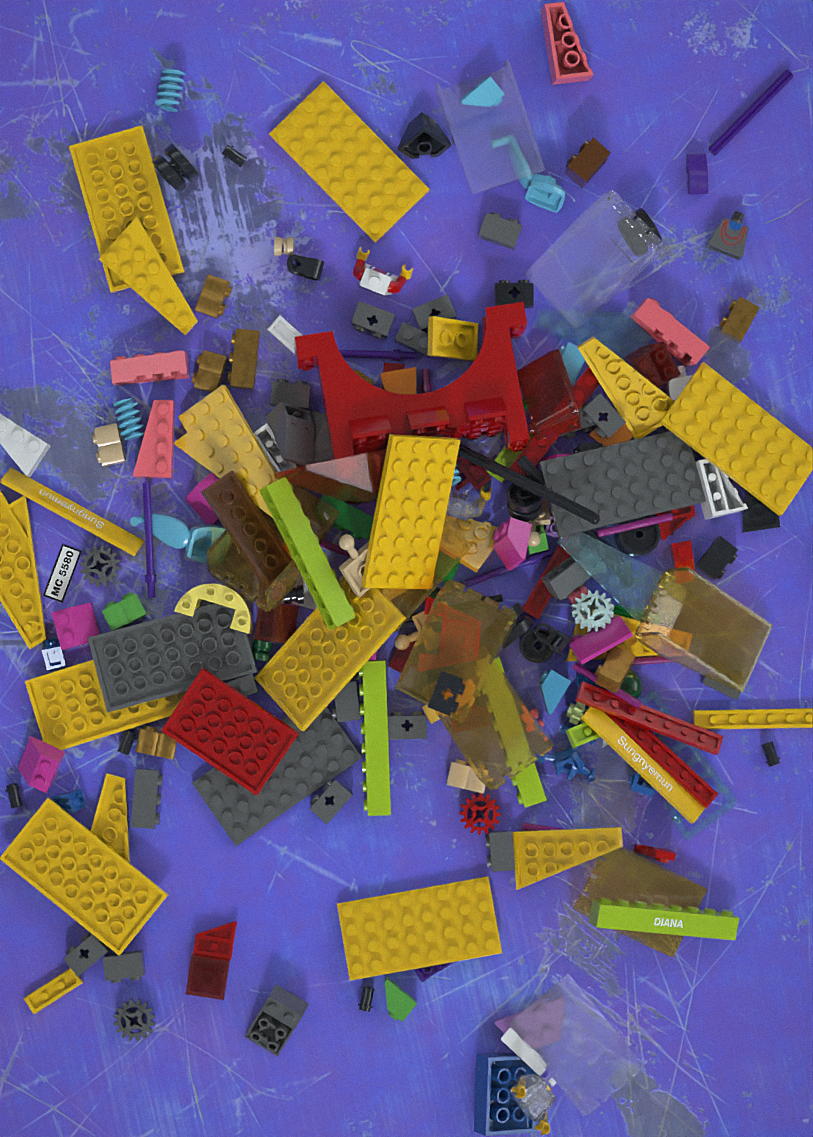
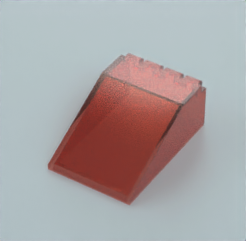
[274,449,387,505]

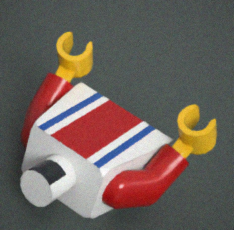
[353,247,413,295]

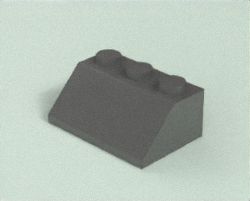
[298,409,332,477]

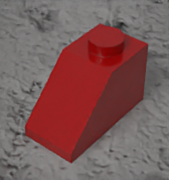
[669,540,695,582]

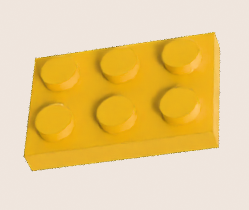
[428,316,478,362]

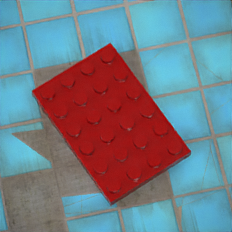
[161,668,299,796]

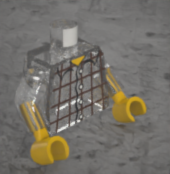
[446,486,492,521]
[509,1074,557,1135]

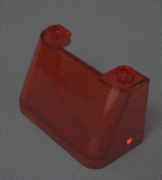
[517,349,581,441]

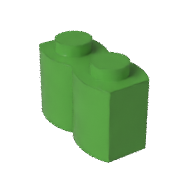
[102,592,148,631]

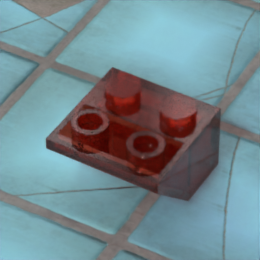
[625,341,681,388]
[255,601,299,643]

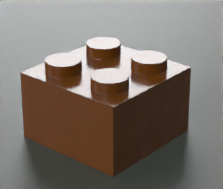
[565,137,611,188]

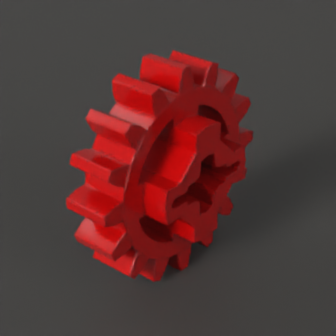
[459,793,501,835]

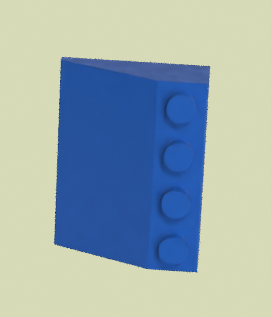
[474,1053,537,1136]

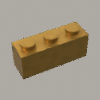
[227,328,260,390]

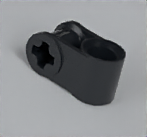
[287,255,324,281]
[534,623,571,656]

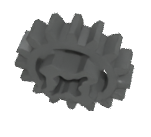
[79,546,122,587]
[113,998,156,1041]

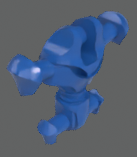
[536,722,596,782]

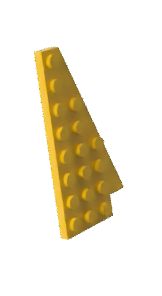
[174,385,280,518]
[0,489,47,649]

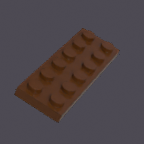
[201,470,297,589]

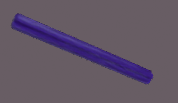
[708,70,793,156]

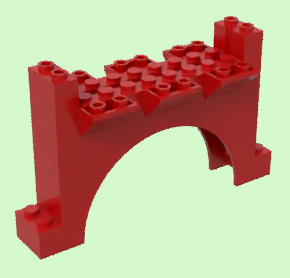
[294,302,530,479]

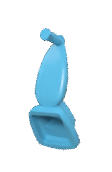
[490,135,565,213]
[130,513,228,564]

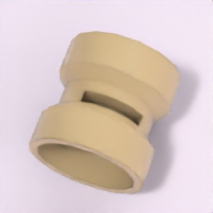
[274,237,294,256]

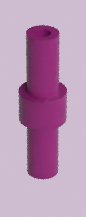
[421,369,433,393]

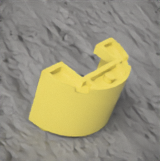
[174,584,253,634]

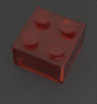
[185,953,231,1000]

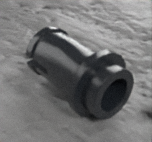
[222,145,247,168]
[117,729,137,755]
[761,741,780,767]
[5,783,23,808]
[358,986,375,1012]

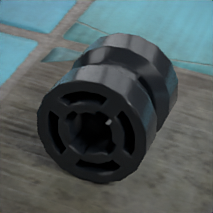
[284,585,304,604]

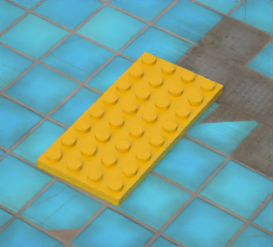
[269,81,430,243]
[69,125,185,293]
[660,362,813,516]
[361,434,460,589]
[255,570,406,731]
[25,660,187,750]
[0,797,169,956]
[337,876,502,981]

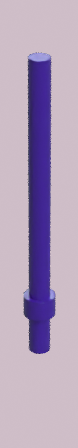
[339,349,416,361]
[143,482,157,598]
[442,549,553,595]

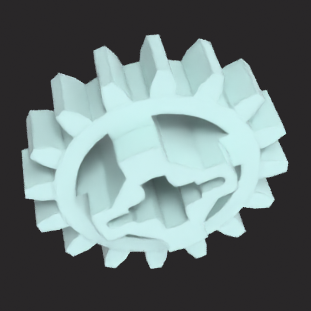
[572,590,614,632]

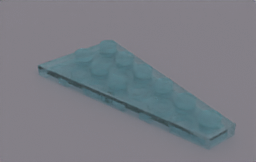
[532,309,651,368]
[558,532,675,621]

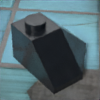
[398,112,452,159]

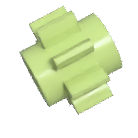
[566,702,587,725]

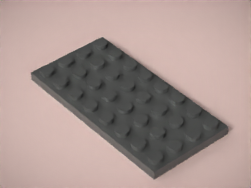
[538,431,706,538]
[88,603,257,712]
[192,707,362,846]

